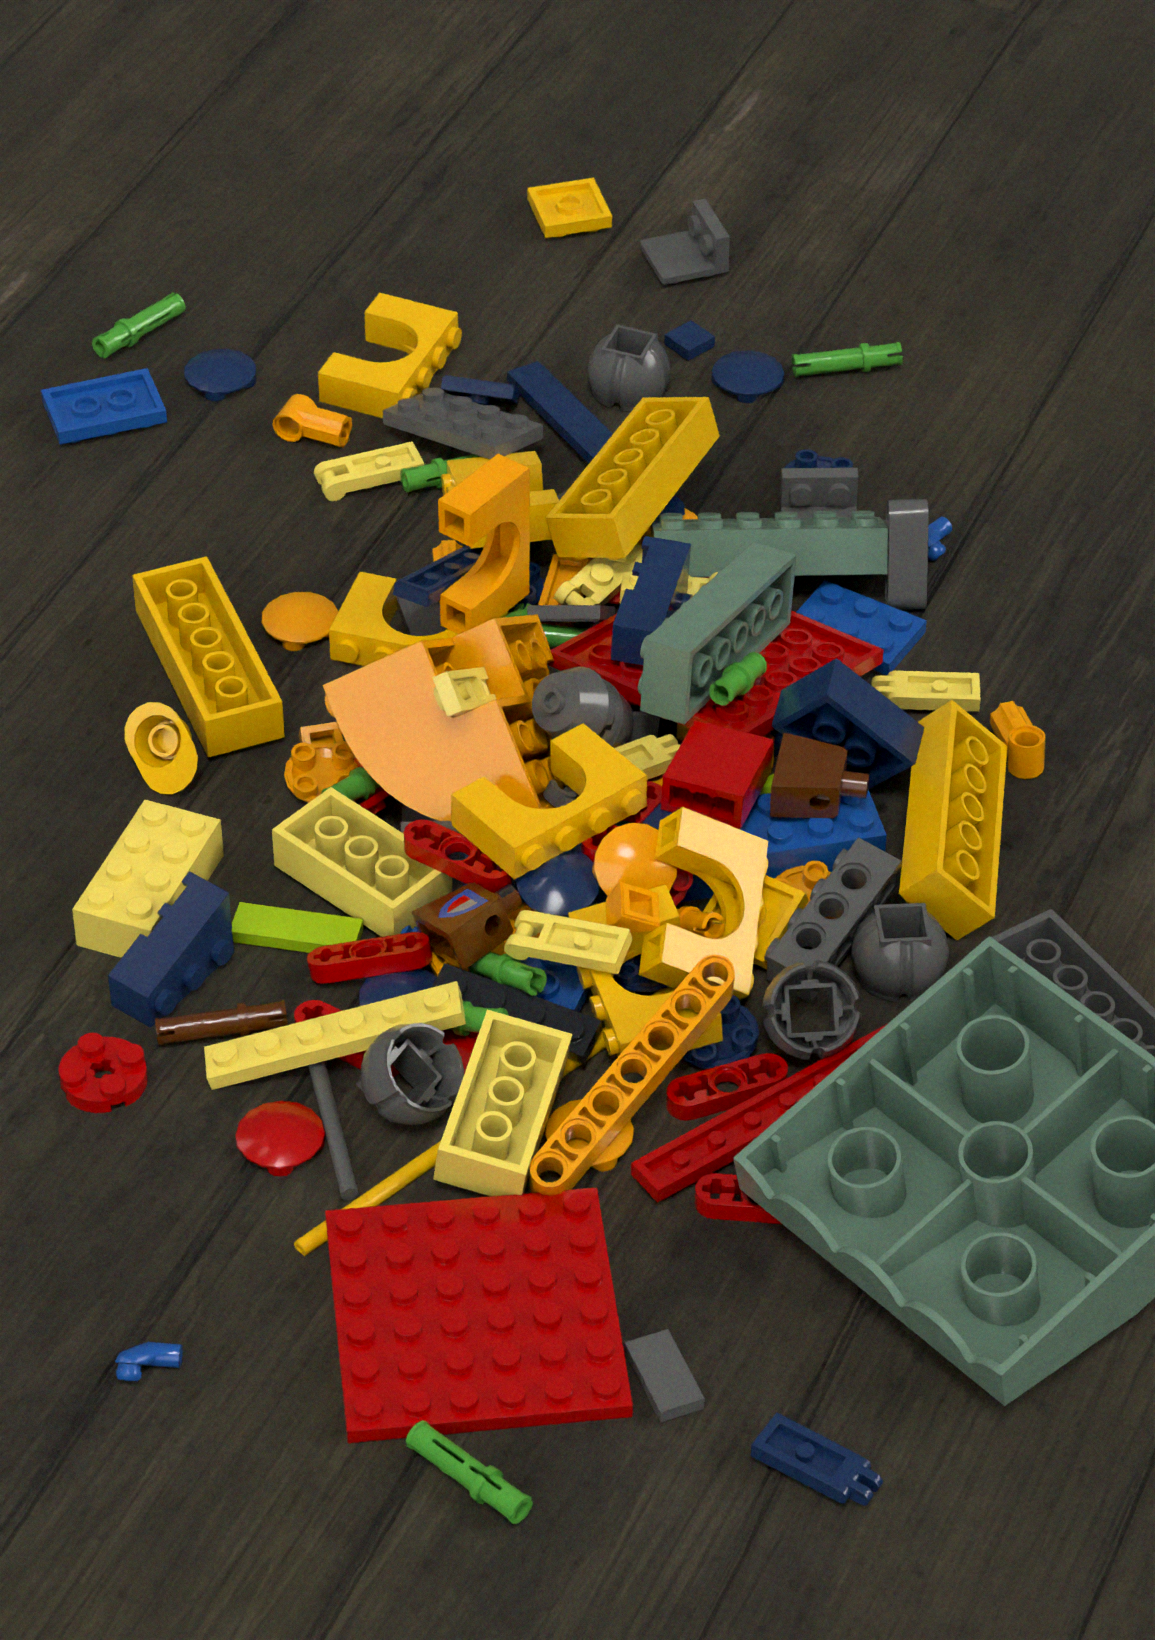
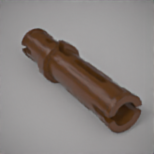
[155,1000,288,1046]

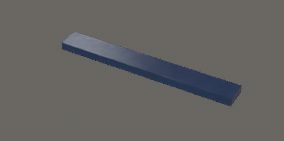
[507,361,685,520]

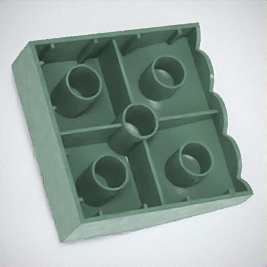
[733,936,1155,1406]

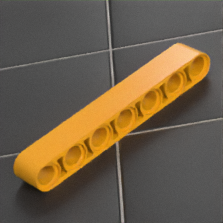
[530,954,735,1196]

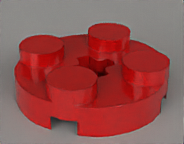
[58,1033,148,1113]

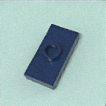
[441,375,520,406]

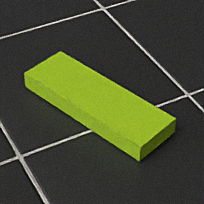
[232,902,363,953]

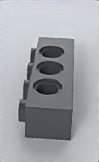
[764,837,902,1003]

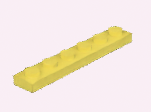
[204,981,466,1090]

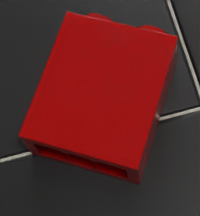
[661,720,774,830]

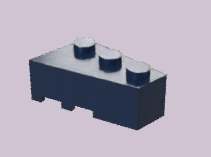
[611,536,693,665]
[108,871,234,1028]

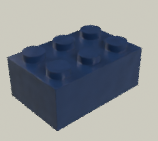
[771,658,924,789]

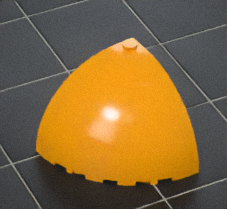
[322,614,564,821]

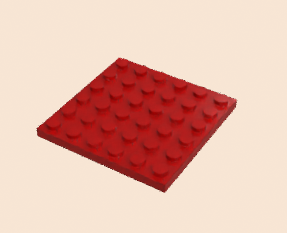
[548,577,884,736]
[325,1187,633,1443]

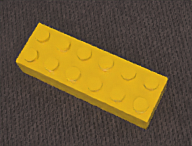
[545,397,720,560]
[132,556,285,757]
[899,700,1007,940]

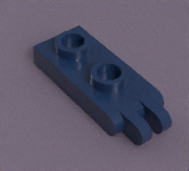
[751,1412,883,1505]

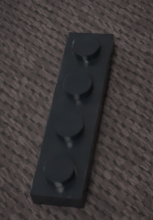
[432,963,603,1065]

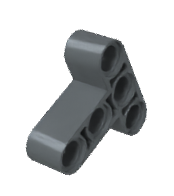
[883,499,928,610]

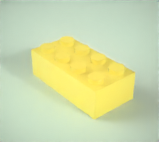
[272,787,452,937]
[72,800,224,958]
[433,1010,572,1196]

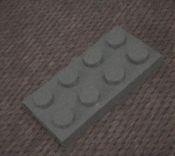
[383,387,543,459]

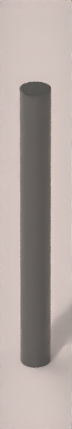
[308,1061,359,1201]

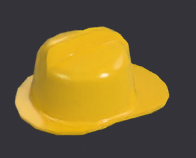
[125,702,198,794]

